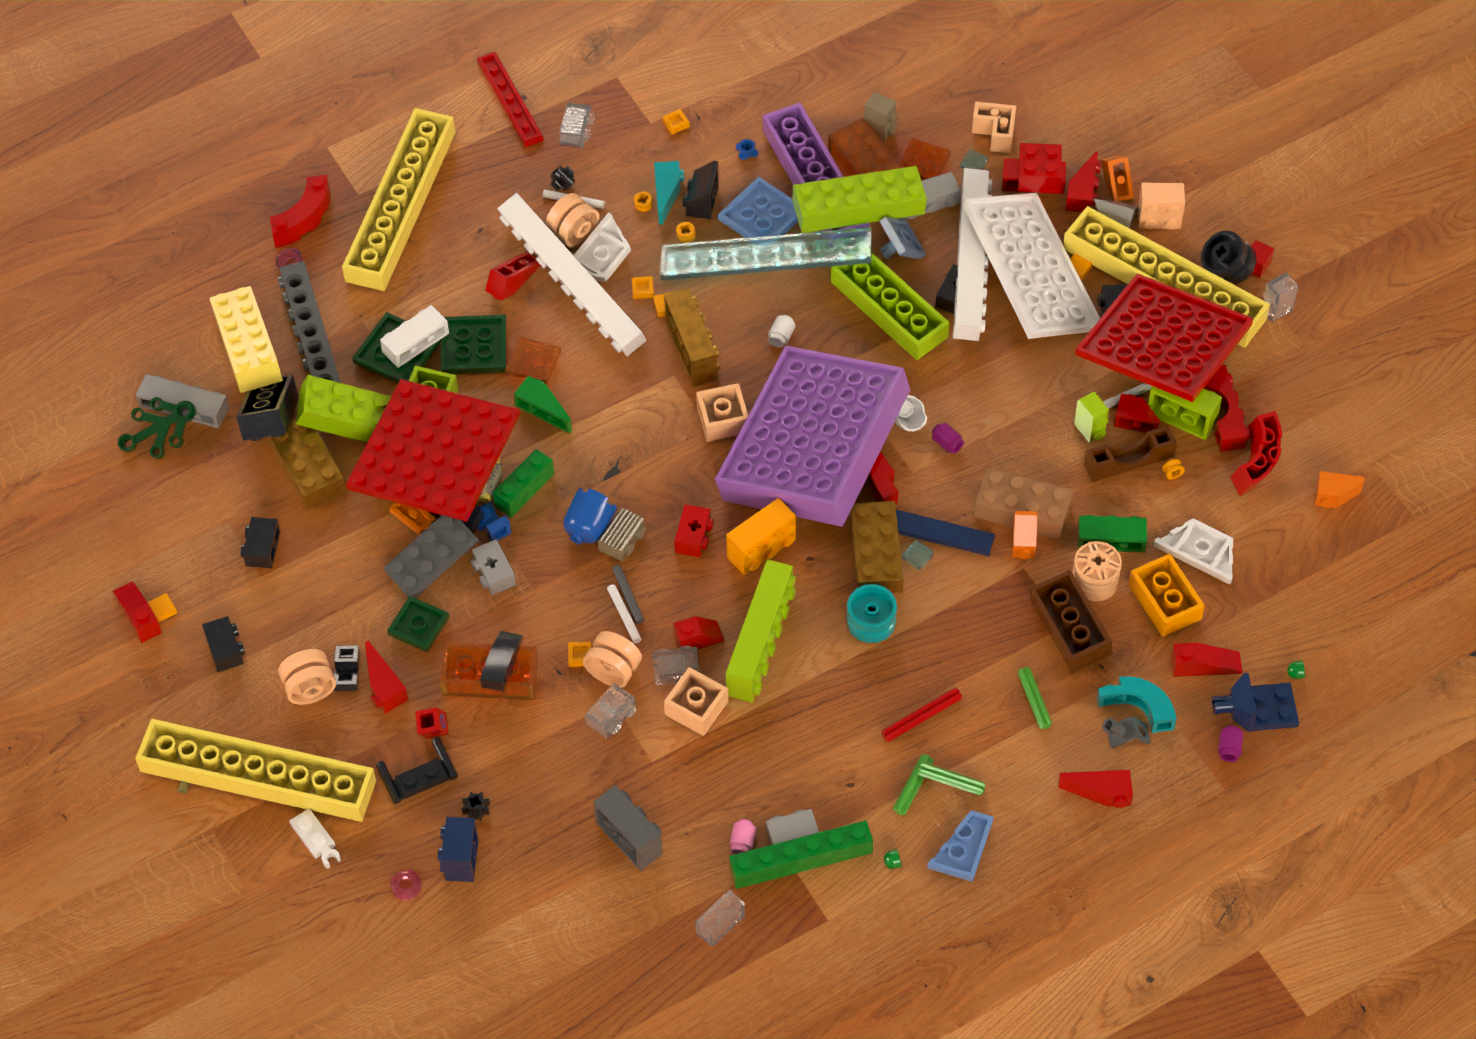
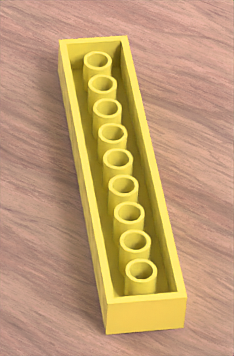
[342,108,456,291]
[1063,206,1270,348]
[135,719,376,822]

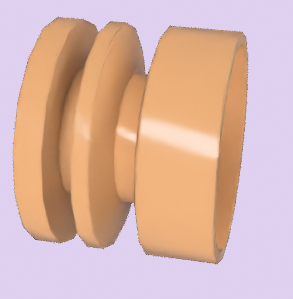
[1072,541,1122,602]

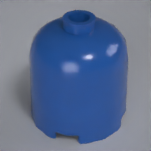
[563,488,617,544]

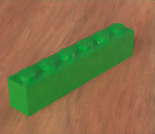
[729,820,873,889]

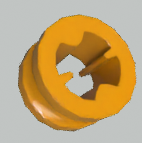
[633,191,653,212]
[676,222,696,242]
[1162,459,1185,480]

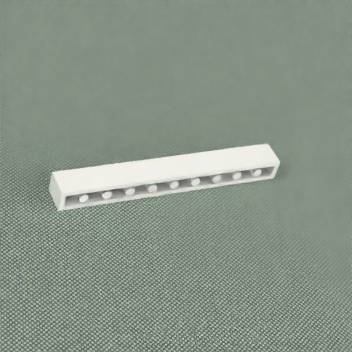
[953,168,992,341]
[497,193,647,356]

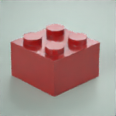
[1018,143,1062,193]

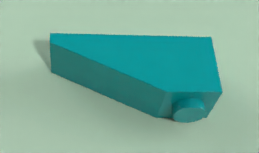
[654,161,685,225]

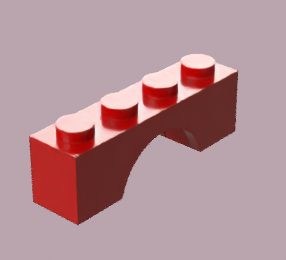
[1204,365,1250,452]

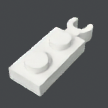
[289,809,341,869]

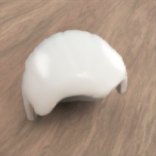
[895,395,927,432]

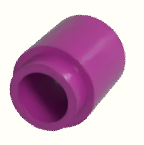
[932,423,964,454]
[1218,726,1244,762]

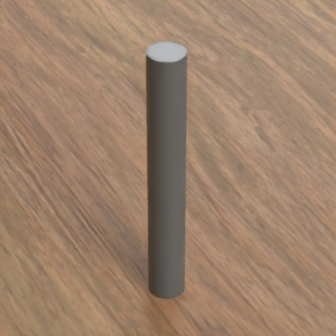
[612,565,644,624]

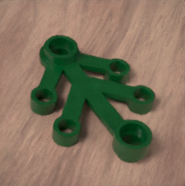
[118,397,196,459]

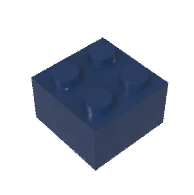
[438,817,479,882]

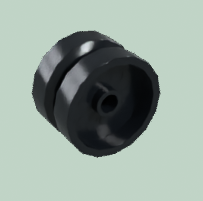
[1201,230,1256,285]

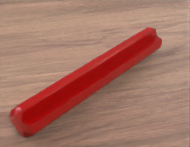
[882,688,962,742]

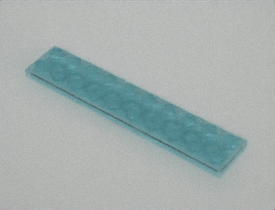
[660,227,872,280]

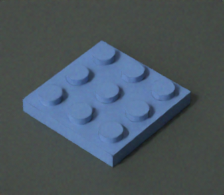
[718,177,798,252]

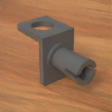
[1102,716,1151,748]

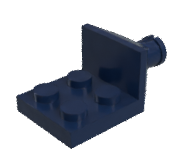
[1212,673,1299,732]

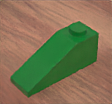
[514,376,572,434]

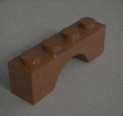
[1084,425,1177,482]

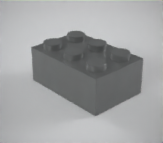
[593,785,663,871]

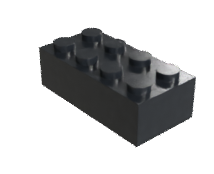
[236,374,299,441]

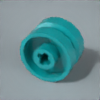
[847,584,897,643]

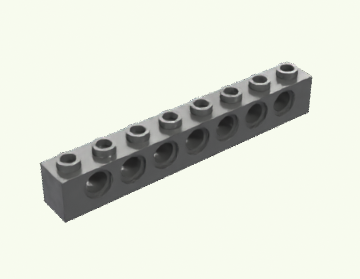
[278,261,341,383]

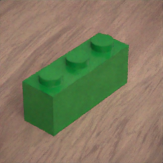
[493,449,554,518]
[1077,515,1147,553]

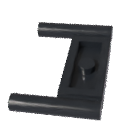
[376,737,458,804]

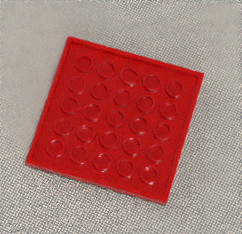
[1075,273,1253,402]
[346,379,520,522]

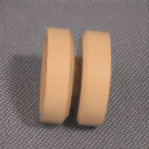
[546,193,599,248]
[583,631,642,688]
[278,649,336,705]

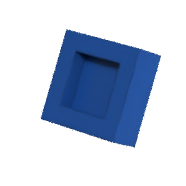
[478,502,499,531]
[486,516,511,541]

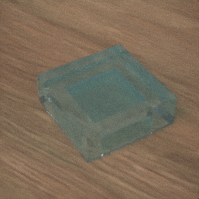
[960,149,988,170]
[902,540,934,570]

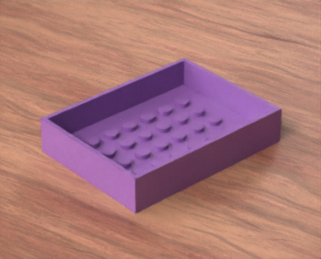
[715,345,910,527]

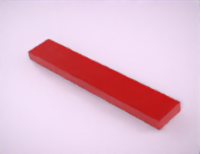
[477,51,544,148]

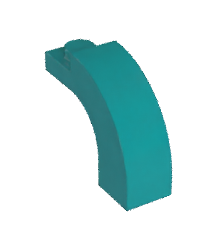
[1097,676,1177,733]

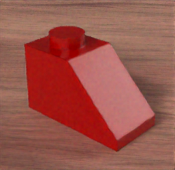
[1114,393,1160,433]
[673,616,724,655]

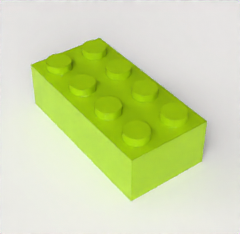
[296,375,391,442]

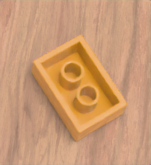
[726,498,796,575]
[1128,554,1205,637]

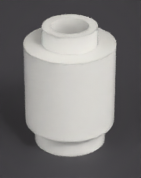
[768,315,796,348]

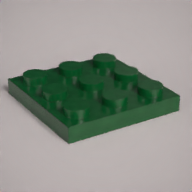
[352,312,441,383]
[441,314,506,374]

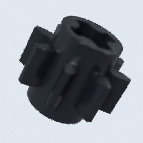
[550,165,575,191]
[461,792,490,821]

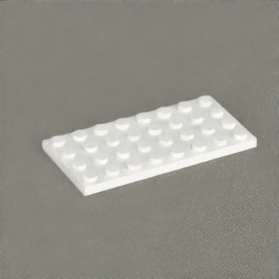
[962,193,1100,339]

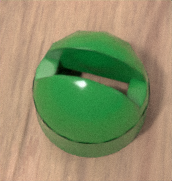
[1287,660,1305,679]
[884,849,902,869]

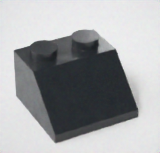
[683,161,719,220]

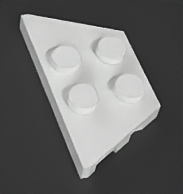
[573,212,631,282]
[1153,518,1233,585]

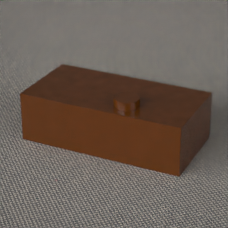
[1030,570,1113,673]

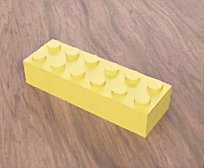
[209,286,283,393]

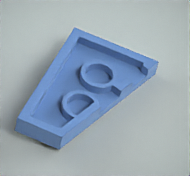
[927,810,994,882]

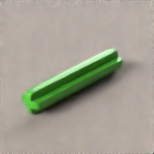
[1018,667,1052,729]
[893,754,934,815]
[917,762,985,795]

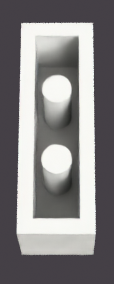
[380,305,449,368]

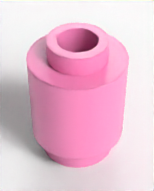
[729,819,757,855]

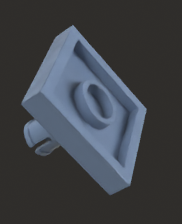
[880,217,927,260]

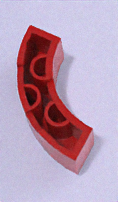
[270,174,330,248]
[1230,411,1282,496]

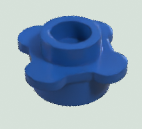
[735,139,758,160]

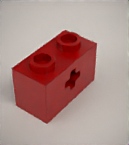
[674,504,714,558]

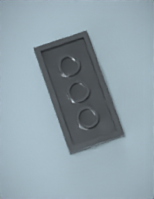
[383,515,479,598]

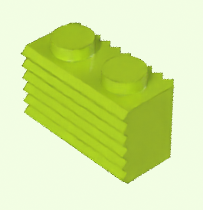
[1074,392,1109,443]

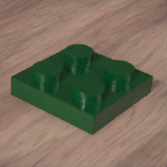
[387,596,450,652]

